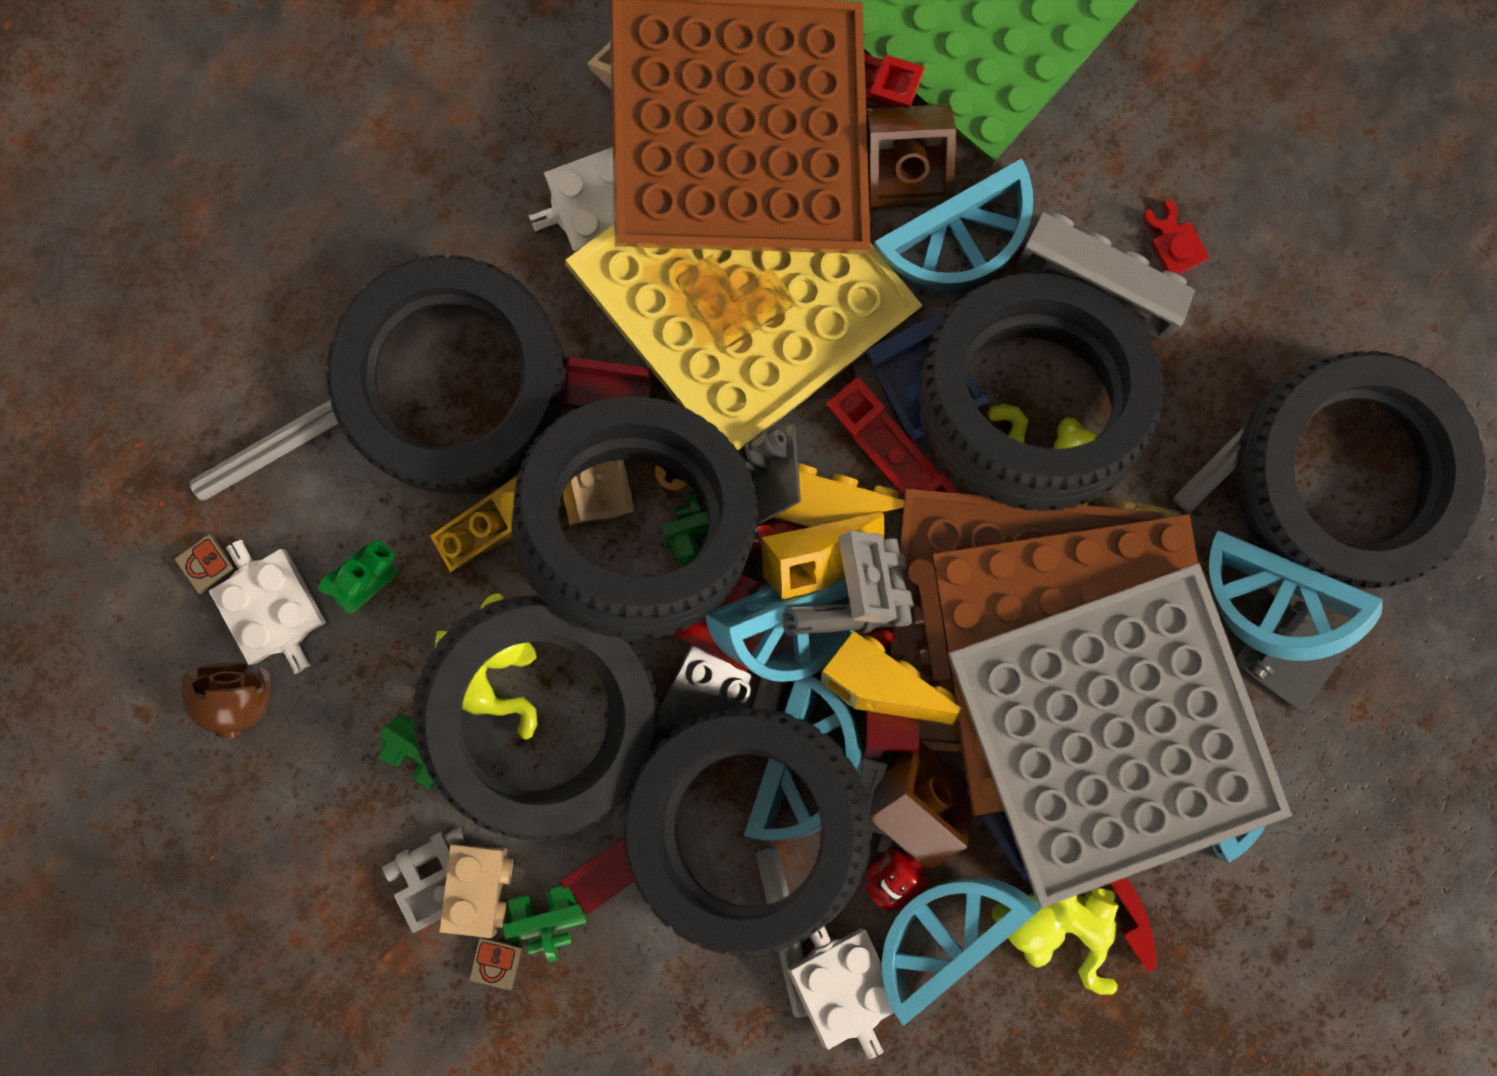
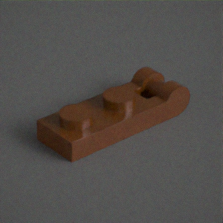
[905,557,951,681]

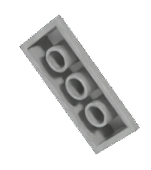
[1015,212,1195,342]

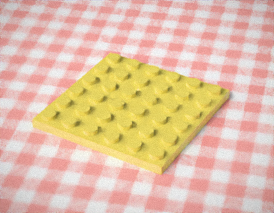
[565,224,923,451]

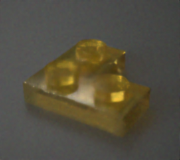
[675,254,796,351]

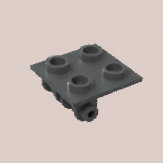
[738,424,801,526]
[1235,600,1349,713]
[656,645,761,732]

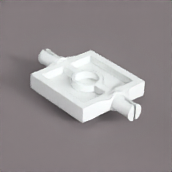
[529,147,614,253]
[209,540,327,674]
[787,927,894,1059]

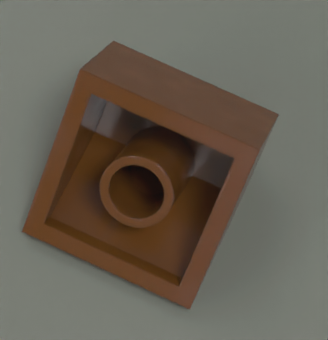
[867,104,956,207]
[869,740,972,871]

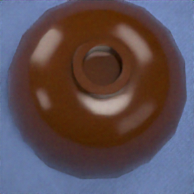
[182,663,271,738]

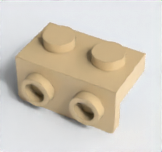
[562,460,634,525]
[440,843,513,938]

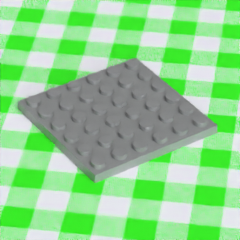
[947,564,1292,908]

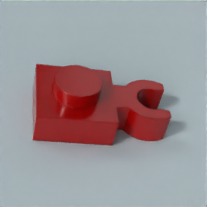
[1143,199,1210,275]

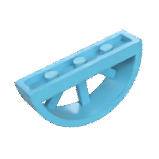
[874,158,1033,292]
[1209,531,1382,661]
[705,577,854,682]
[744,675,864,840]
[882,876,1041,1026]

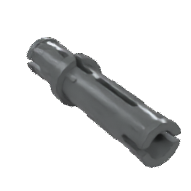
[782,603,897,636]

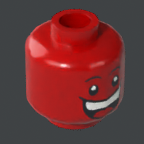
[865,847,930,912]

